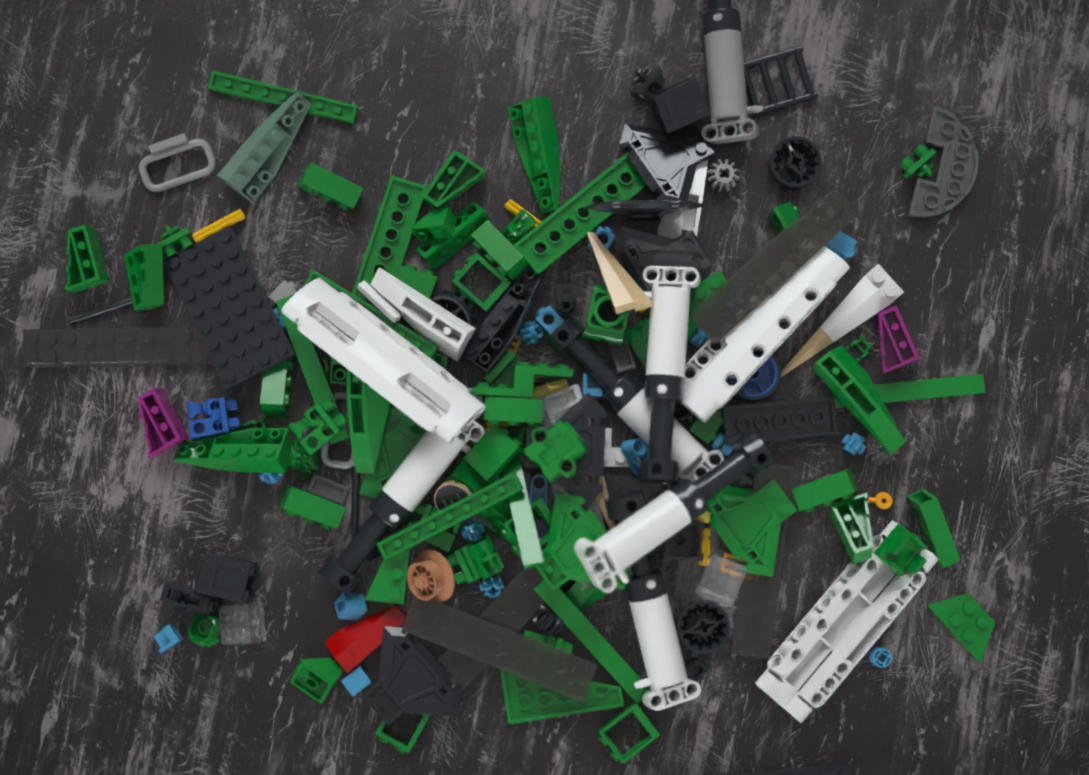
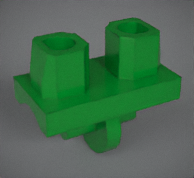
[899,144,936,179]
[501,209,537,245]
[157,224,194,258]
[469,539,502,579]

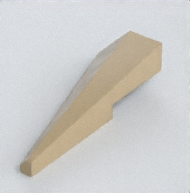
[587,232,653,314]

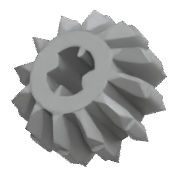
[707,159,740,191]

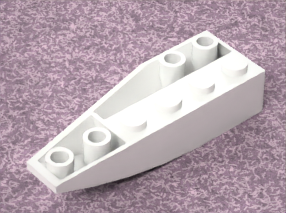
[657,160,708,239]
[370,268,476,361]

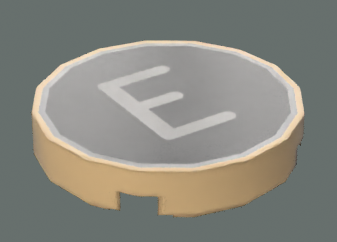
[434,481,471,511]

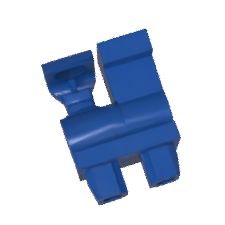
[186,397,241,439]

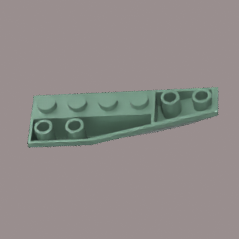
[217,92,311,204]

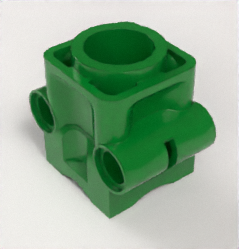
[584,284,629,345]
[524,420,587,484]

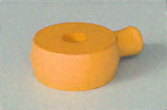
[868,492,892,510]

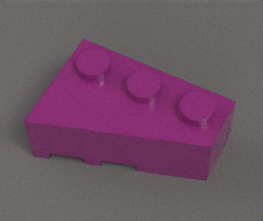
[877,305,920,374]
[138,388,189,458]

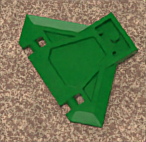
[359,406,453,498]
[707,479,797,577]
[535,492,628,591]

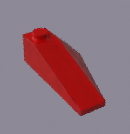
[325,605,408,673]

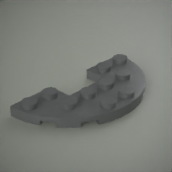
[908,106,979,217]

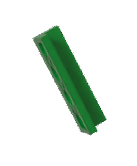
[415,201,492,270]

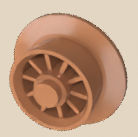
[407,550,455,603]

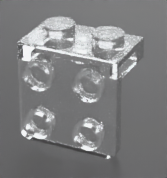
[695,553,747,608]
[219,602,266,645]

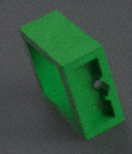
[452,253,512,314]
[499,498,552,558]
[598,701,660,764]
[375,714,431,754]

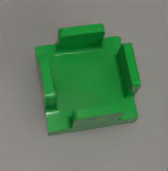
[874,523,927,577]

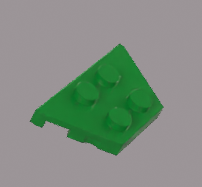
[927,593,995,662]

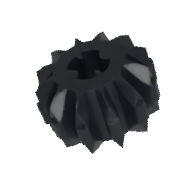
[531,605,564,637]

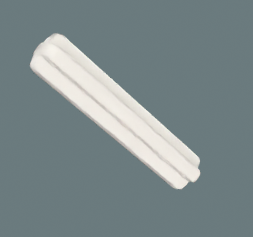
[357,281,401,323]

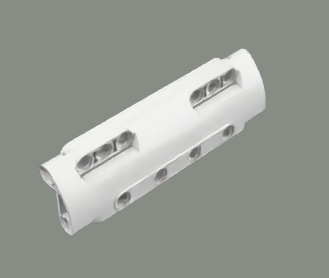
[681,238,850,423]
[281,278,486,444]
[755,520,939,724]

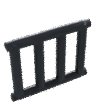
[744,45,818,116]

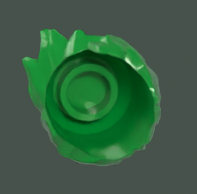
[288,439,319,475]
[188,612,221,647]

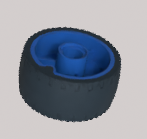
[726,350,781,403]

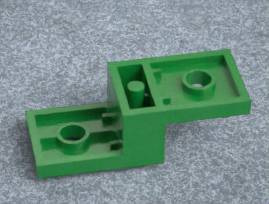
[472,362,574,399]

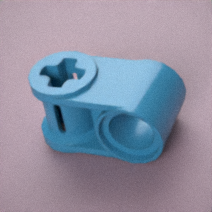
[621,438,648,476]
[529,474,548,510]

